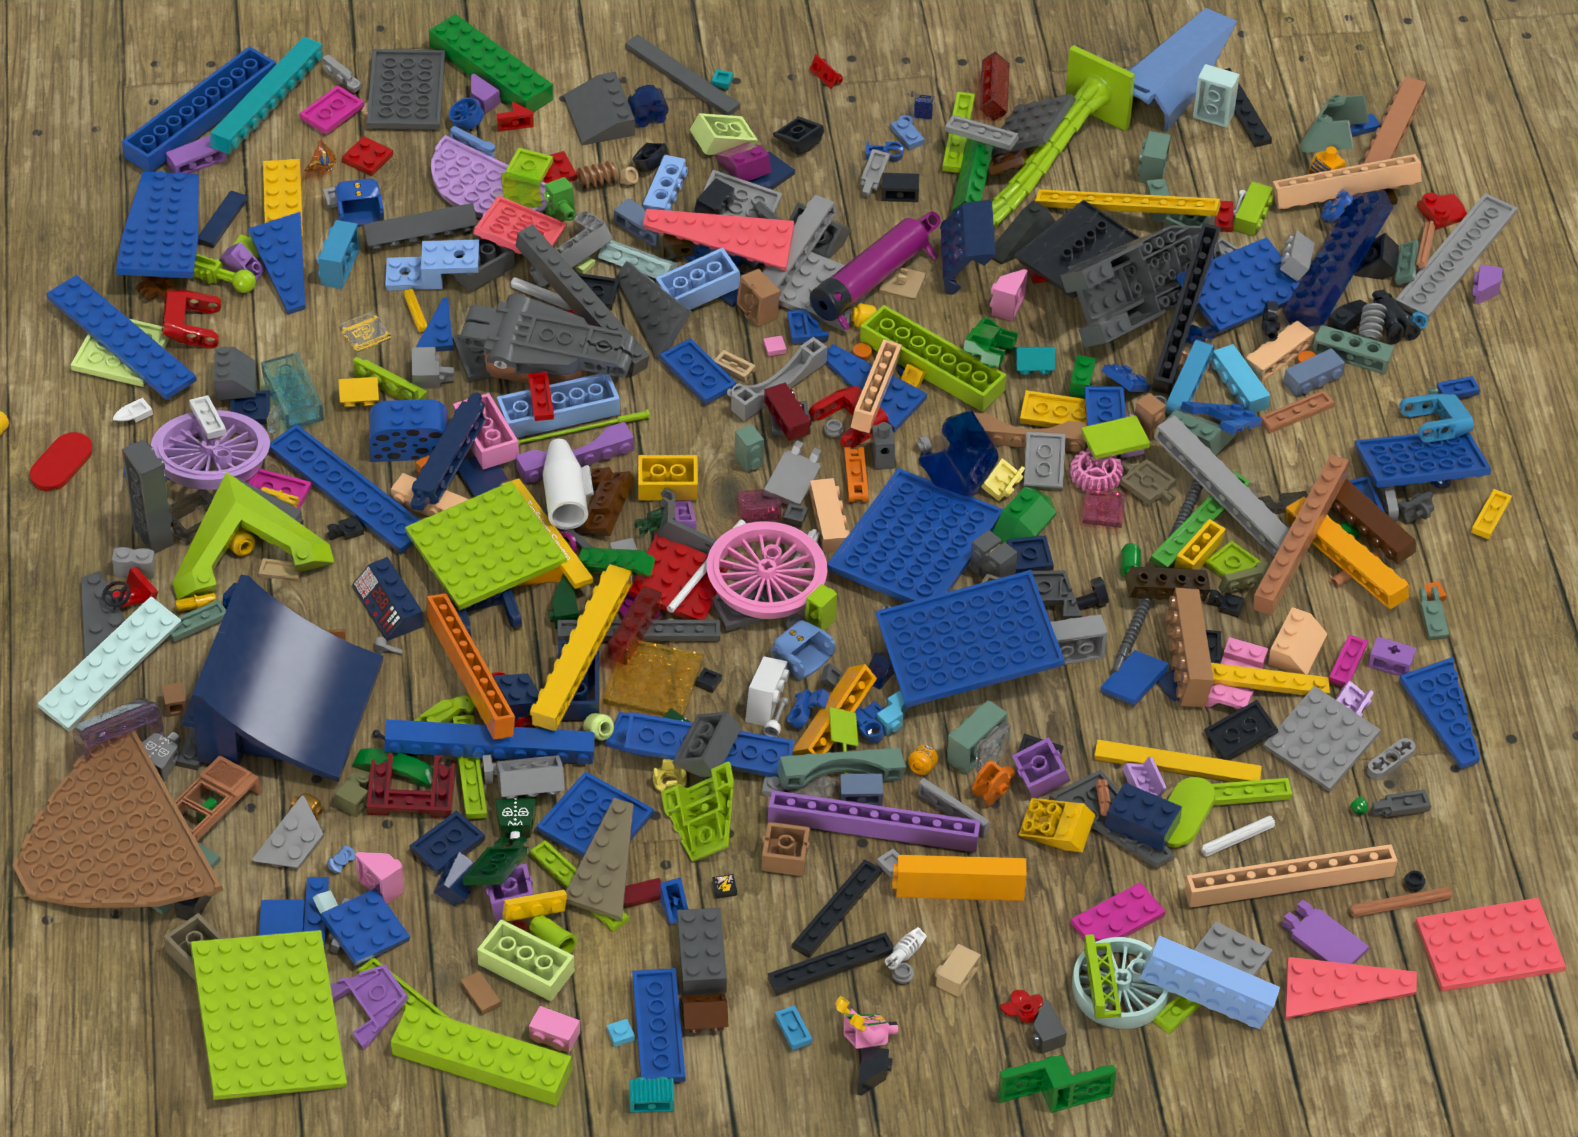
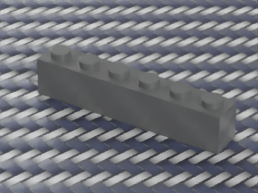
[362,203,477,250]

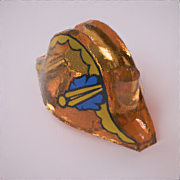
[304,138,336,175]

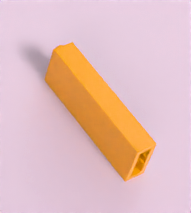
[892,855,1027,901]

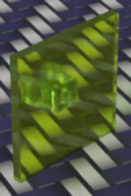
[501,169,542,208]

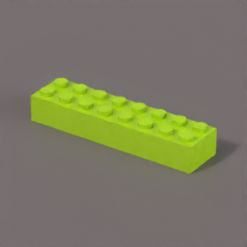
[860,305,1006,412]
[391,1005,573,1106]

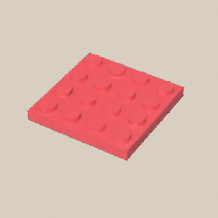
[473,195,567,254]

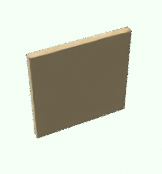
[879,267,926,300]

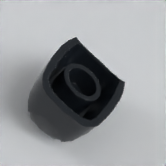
[633,142,669,172]

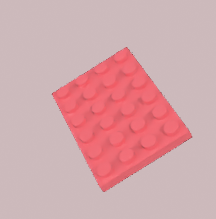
[1415,898,1566,992]

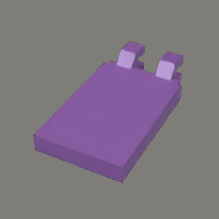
[1282,900,1369,964]

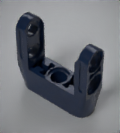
[450,588,522,637]

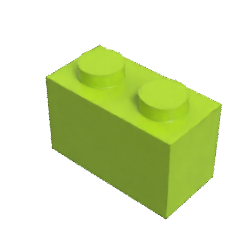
[805,584,837,630]

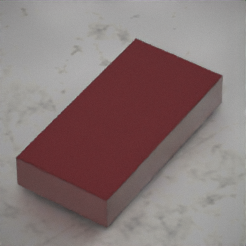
[624,878,661,908]

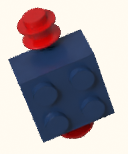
[492,672,539,728]

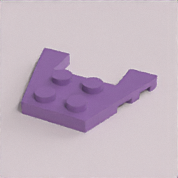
[330,964,409,1050]

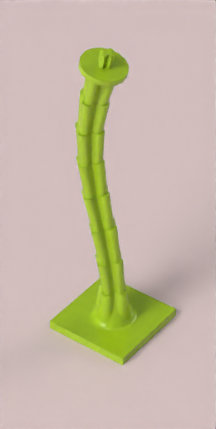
[992,45,1135,227]

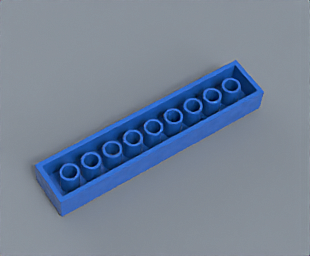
[121,46,276,172]

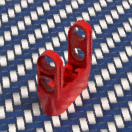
[162,290,222,349]
[809,385,889,449]

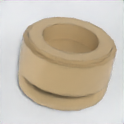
[620,166,639,186]

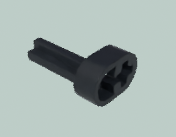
[1076,577,1109,609]

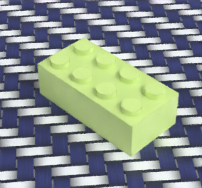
[477,919,575,1001]

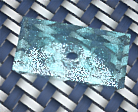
[261,352,324,430]

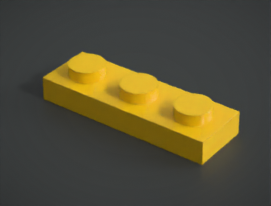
[1471,489,1512,540]
[502,890,567,922]

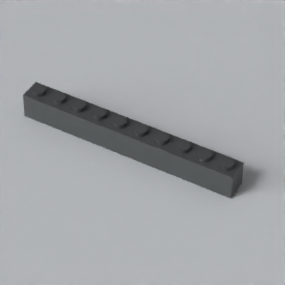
[515,224,650,377]

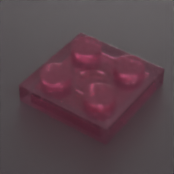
[1082,489,1125,528]

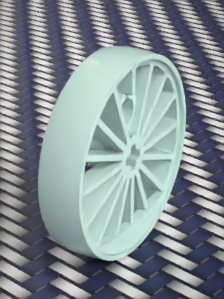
[1072,937,1170,1029]

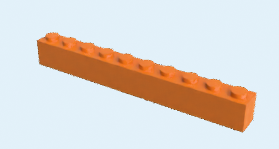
[426,593,515,739]

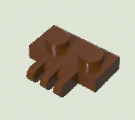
[135,276,178,301]

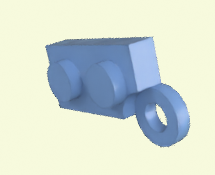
[890,115,925,150]

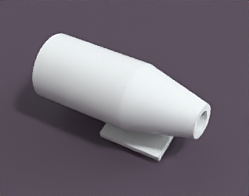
[543,439,594,530]

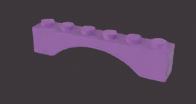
[516,422,634,484]

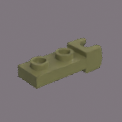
[1218,561,1270,593]

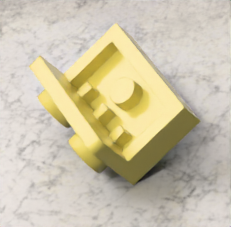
[981,458,1025,501]

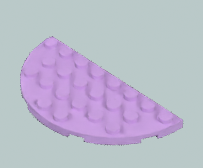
[431,135,547,218]

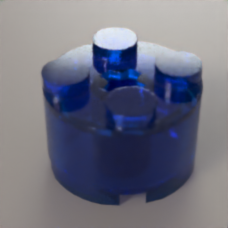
[628,85,669,128]

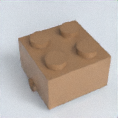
[737,269,780,326]
[761,822,810,876]

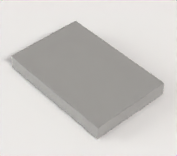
[1023,432,1066,490]

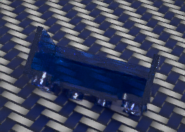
[919,409,999,497]

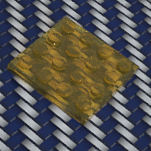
[603,637,704,717]

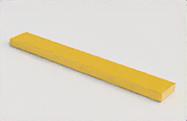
[1094,740,1262,782]

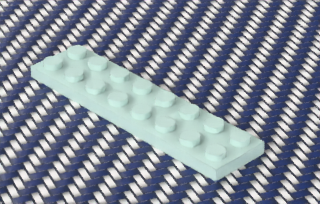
[38,597,181,732]

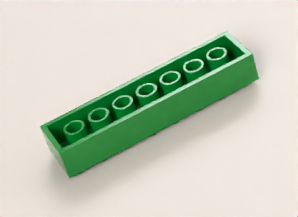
[429,14,553,113]

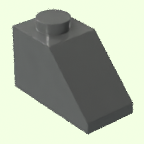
[1031,1000,1067,1054]

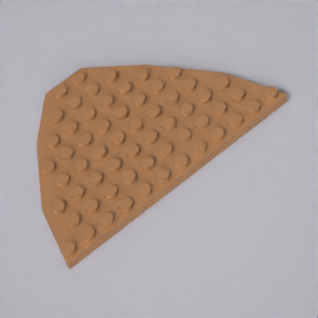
[12,717,223,908]

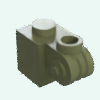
[335,771,370,817]

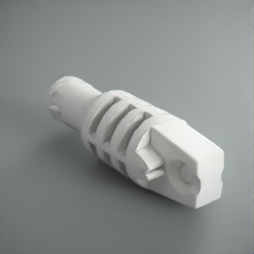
[885,927,927,970]

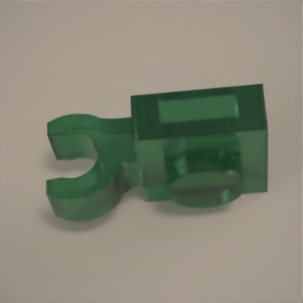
[634,507,664,535]

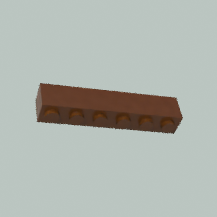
[1332,479,1416,564]

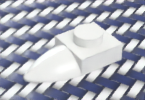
[113,398,153,422]

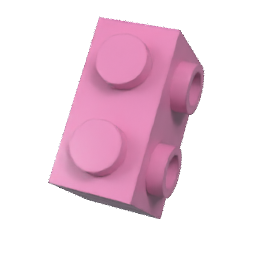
[529,1006,580,1053]

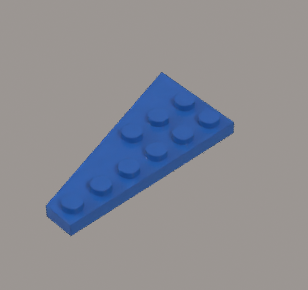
[1399,657,1480,769]

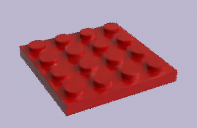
[628,533,728,620]

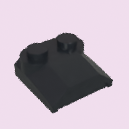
[773,116,824,154]

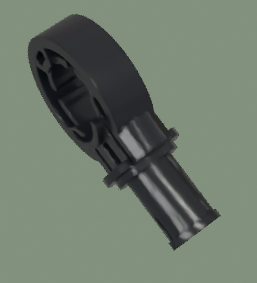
[1261,300,1280,341]

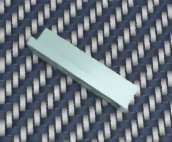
[598,240,678,278]

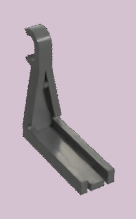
[658,489,717,554]

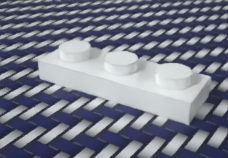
[189,395,227,439]

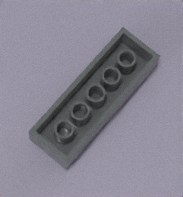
[122,440,175,553]

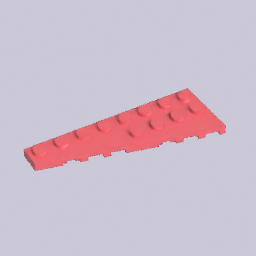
[643,209,794,271]

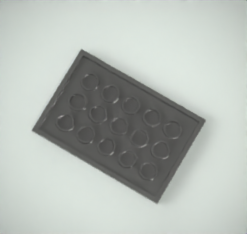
[367,49,445,130]

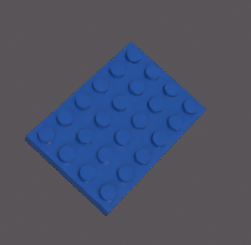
[1176,237,1309,334]
[1354,430,1491,488]

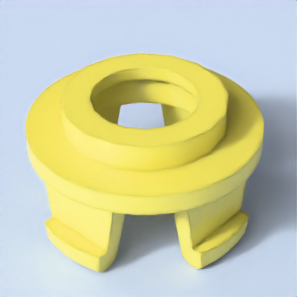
[653,759,687,792]

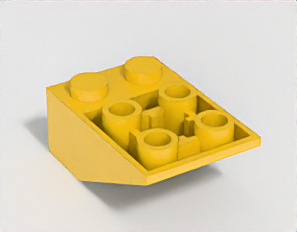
[1018,798,1095,852]

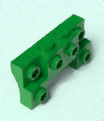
[963,317,1018,367]

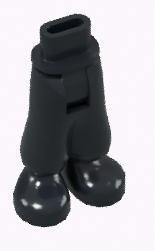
[1372,289,1421,344]

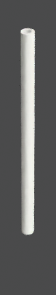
[667,520,746,613]

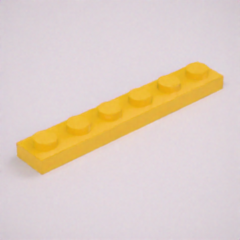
[1211,663,1330,695]

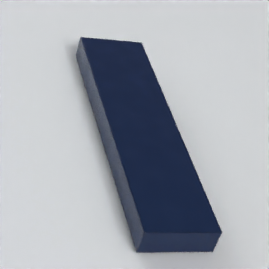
[198,190,248,248]

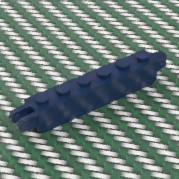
[410,392,486,511]

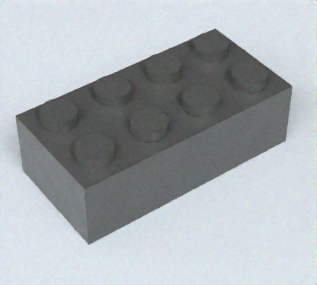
[677,908,727,996]

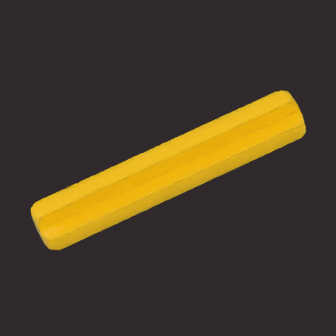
[404,288,427,333]

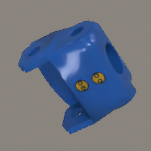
[335,179,384,226]

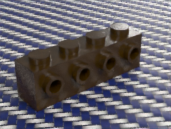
[1125,566,1211,601]

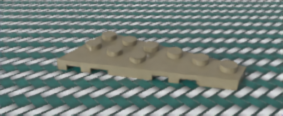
[566,798,634,922]

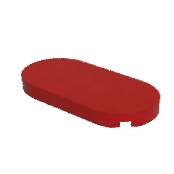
[30,432,92,491]

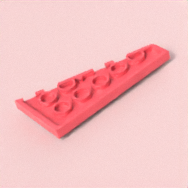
[1285,957,1417,1020]

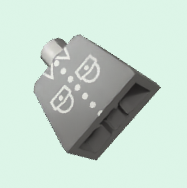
[142,732,181,782]

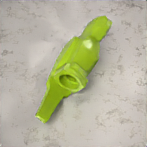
[414,695,475,723]

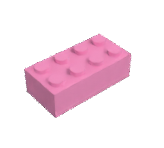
[453,393,519,469]

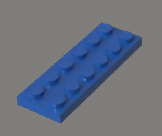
[632,968,686,1082]

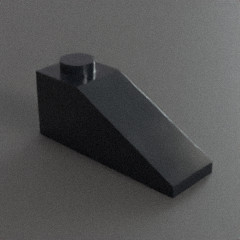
[1327,299,1367,333]

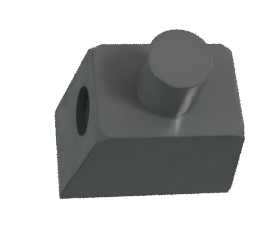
[870,422,895,470]

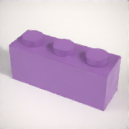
[166,135,227,174]

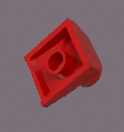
[1417,193,1467,230]

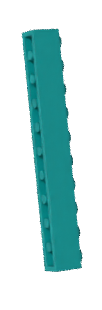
[210,37,324,154]

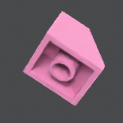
[990,269,1028,322]
[355,852,404,904]

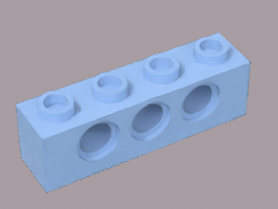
[643,155,688,212]

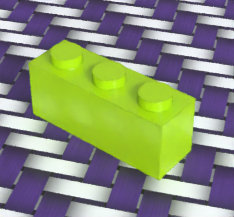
[1233,182,1275,236]

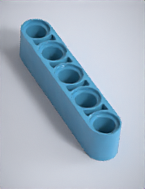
[1165,340,1215,415]

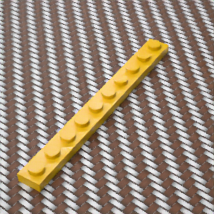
[1035,189,1221,216]

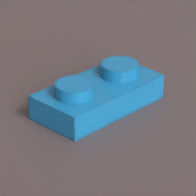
[775,1005,812,1051]

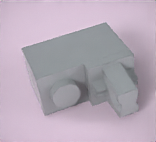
[412,347,455,389]

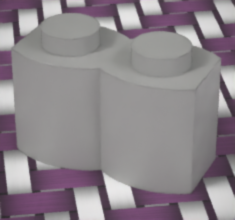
[112,547,156,579]

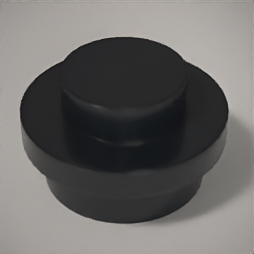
[1404,870,1425,891]

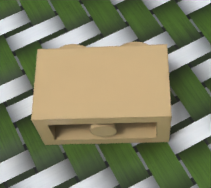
[935,944,981,997]

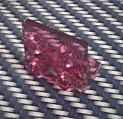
[737,489,782,523]

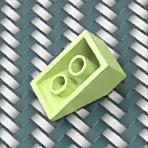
[690,113,758,155]

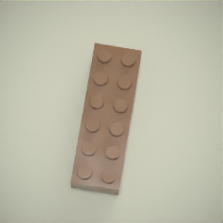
[1164,588,1214,707]

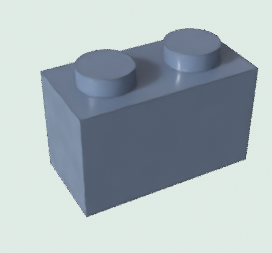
[840,773,883,806]

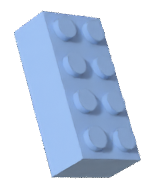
[655,248,740,310]

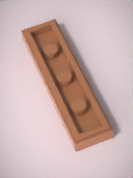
[1260,390,1334,434]

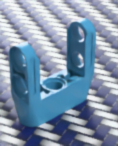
[1399,393,1474,442]

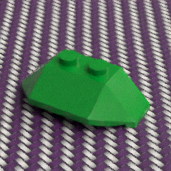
[992,487,1057,544]

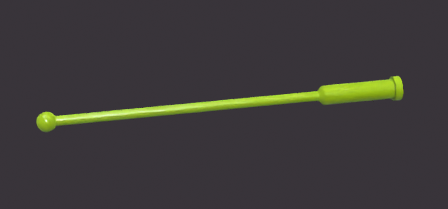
[517,409,650,445]

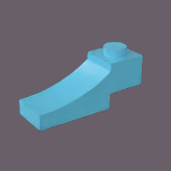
[876,691,910,736]

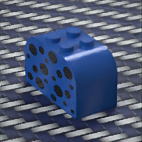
[369,399,448,462]

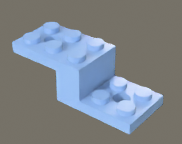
[385,240,479,291]

